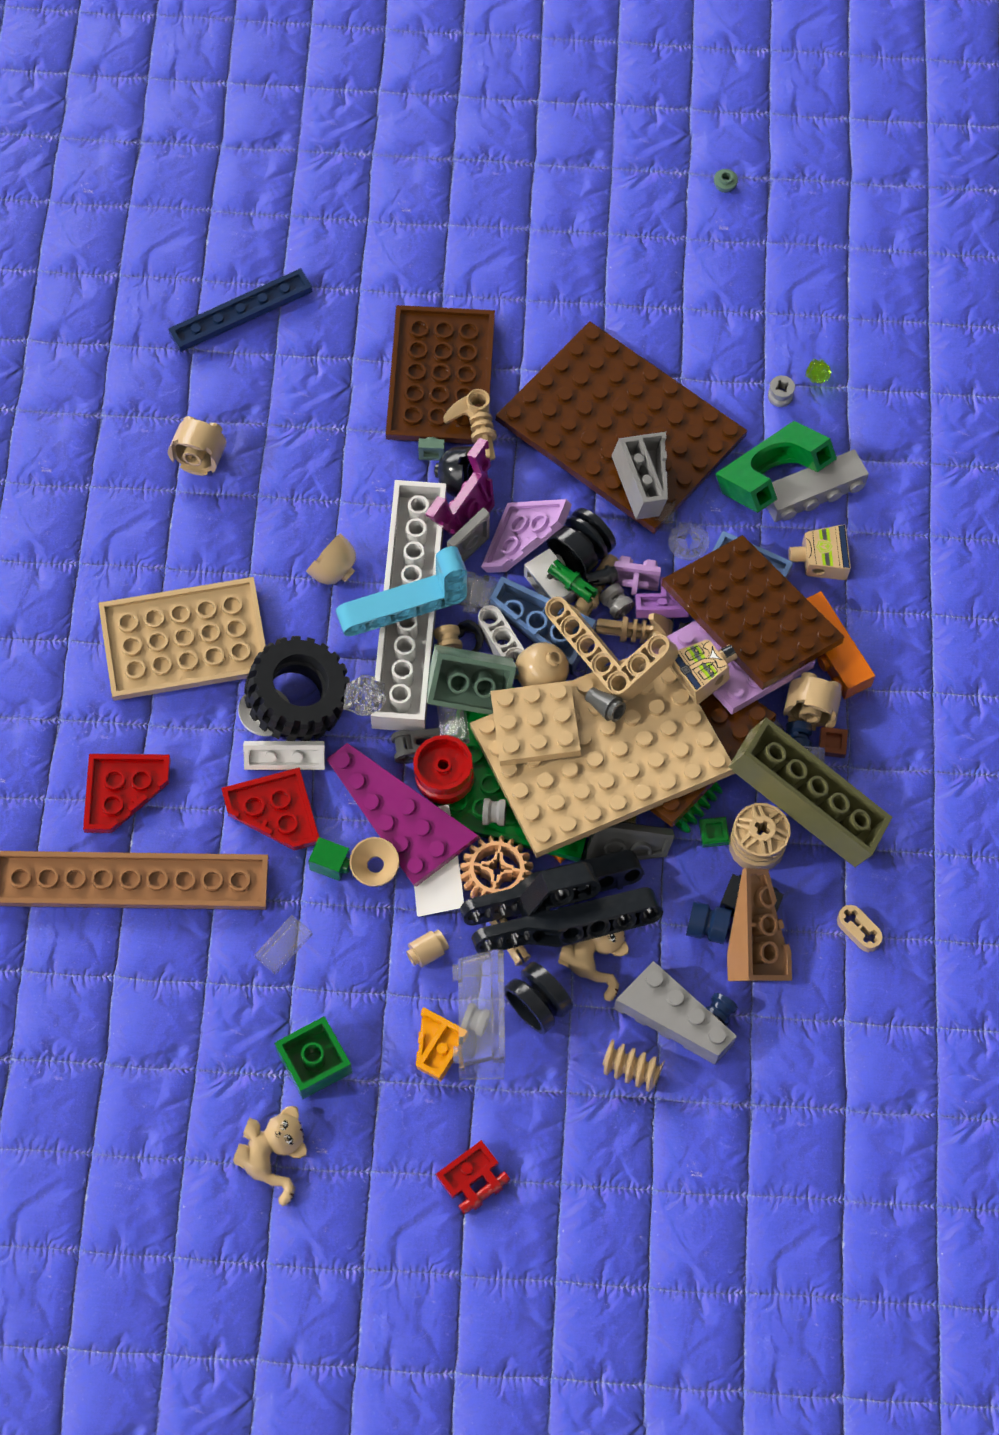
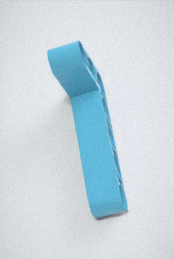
[336,546,467,636]

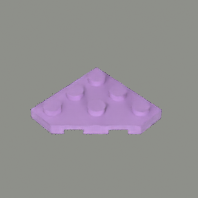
[481,499,572,573]

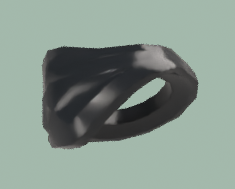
[457,620,484,652]

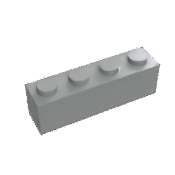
[766,449,869,522]

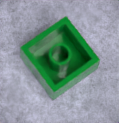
[274,1016,352,1100]

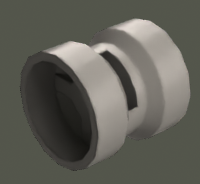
[599,583,635,620]

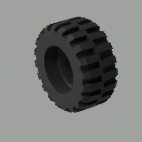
[244,636,350,741]

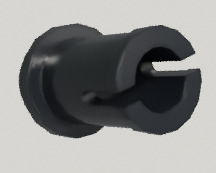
[583,565,619,588]

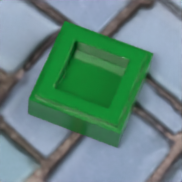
[699,817,730,848]

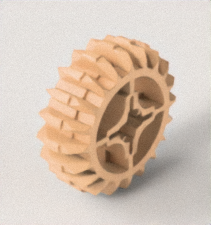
[460,835,533,898]

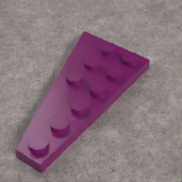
[326,743,481,887]

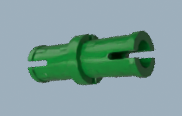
[547,559,599,603]

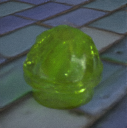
[805,359,831,383]

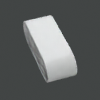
[478,605,524,679]

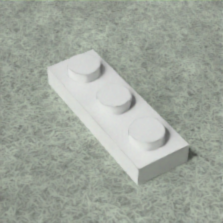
[243,741,325,770]

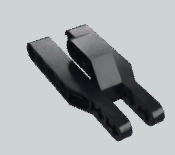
[460,850,663,955]

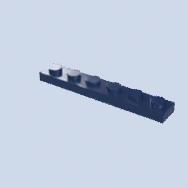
[168,268,313,352]

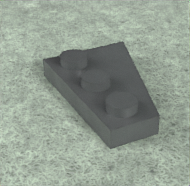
[581,822,675,861]

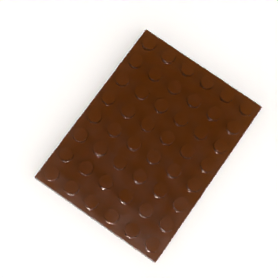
[495,321,747,534]

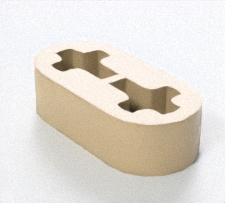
[837,905,883,952]

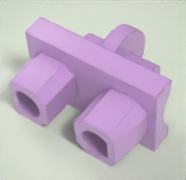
[614,556,661,595]

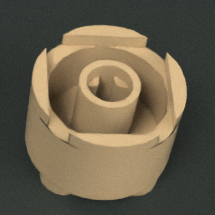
[168,416,226,476]
[783,672,842,731]

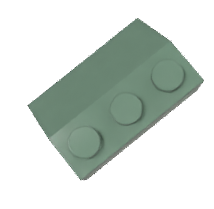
[427,644,517,715]

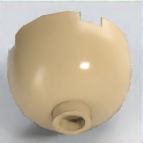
[306,533,356,585]
[515,642,569,687]

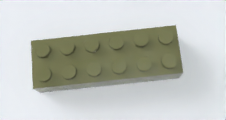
[728,717,892,867]

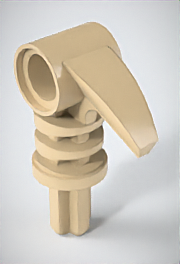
[443,389,497,461]
[596,613,673,644]

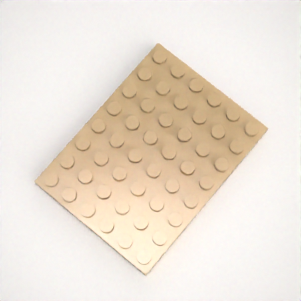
[470,645,735,858]

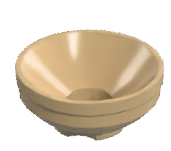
[349,837,399,887]

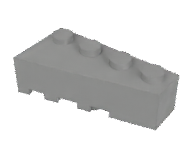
[614,961,737,1065]

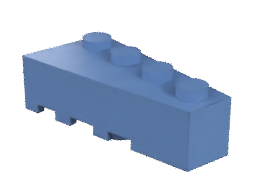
[490,577,596,675]

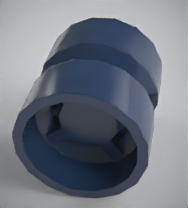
[686,901,732,945]

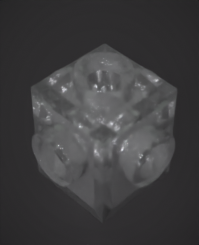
[343,675,386,716]

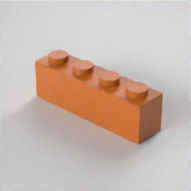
[806,591,875,700]

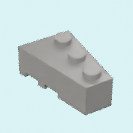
[612,432,668,520]

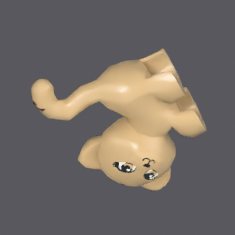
[558,931,629,1001]
[233,1106,307,1206]

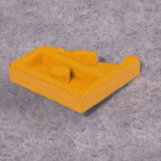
[416,1007,470,1082]

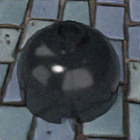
[434,446,474,496]

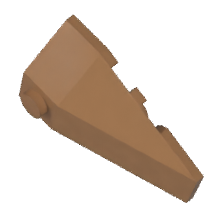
[727,868,792,981]

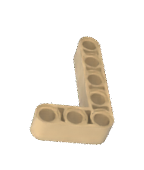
[545,597,678,701]

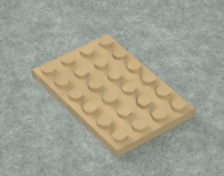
[98,577,266,701]

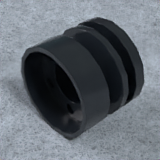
[546,508,616,577]

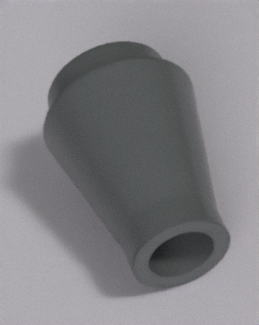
[585,687,626,722]

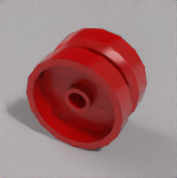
[413,735,474,804]

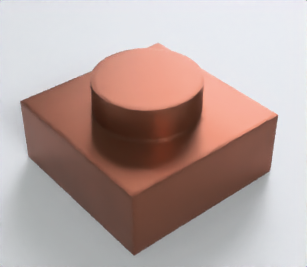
[818,727,848,758]

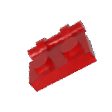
[435,1140,510,1215]

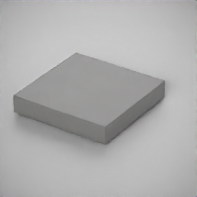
[447,508,490,562]

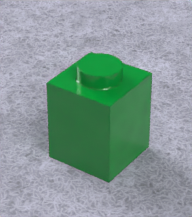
[308,837,350,881]

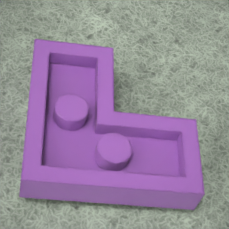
[635,577,689,619]

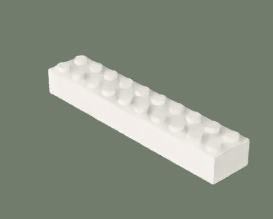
[371,480,446,731]

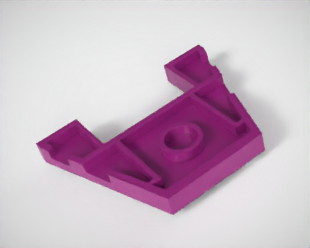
[425,438,495,536]

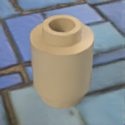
[406,930,449,968]

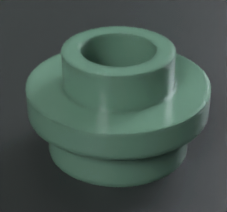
[714,169,738,193]

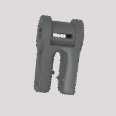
[391,728,442,764]

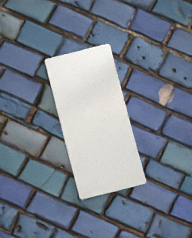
[414,805,464,917]

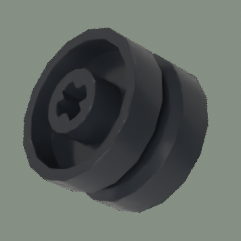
[503,962,573,1034]

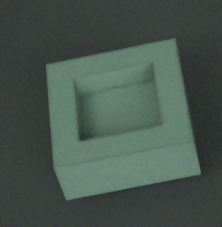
[418,437,445,461]

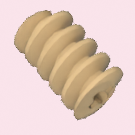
[602,1039,665,1092]

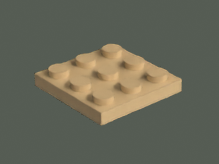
[490,681,581,766]

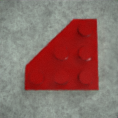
[83,754,171,833]
[221,767,319,851]

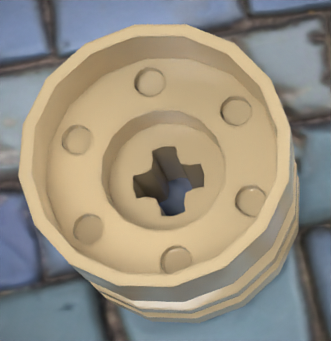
[729,803,790,870]

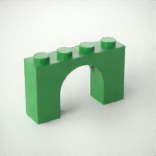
[715,421,837,513]

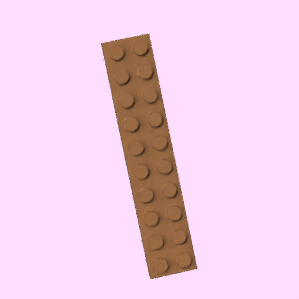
[0,851,269,910]

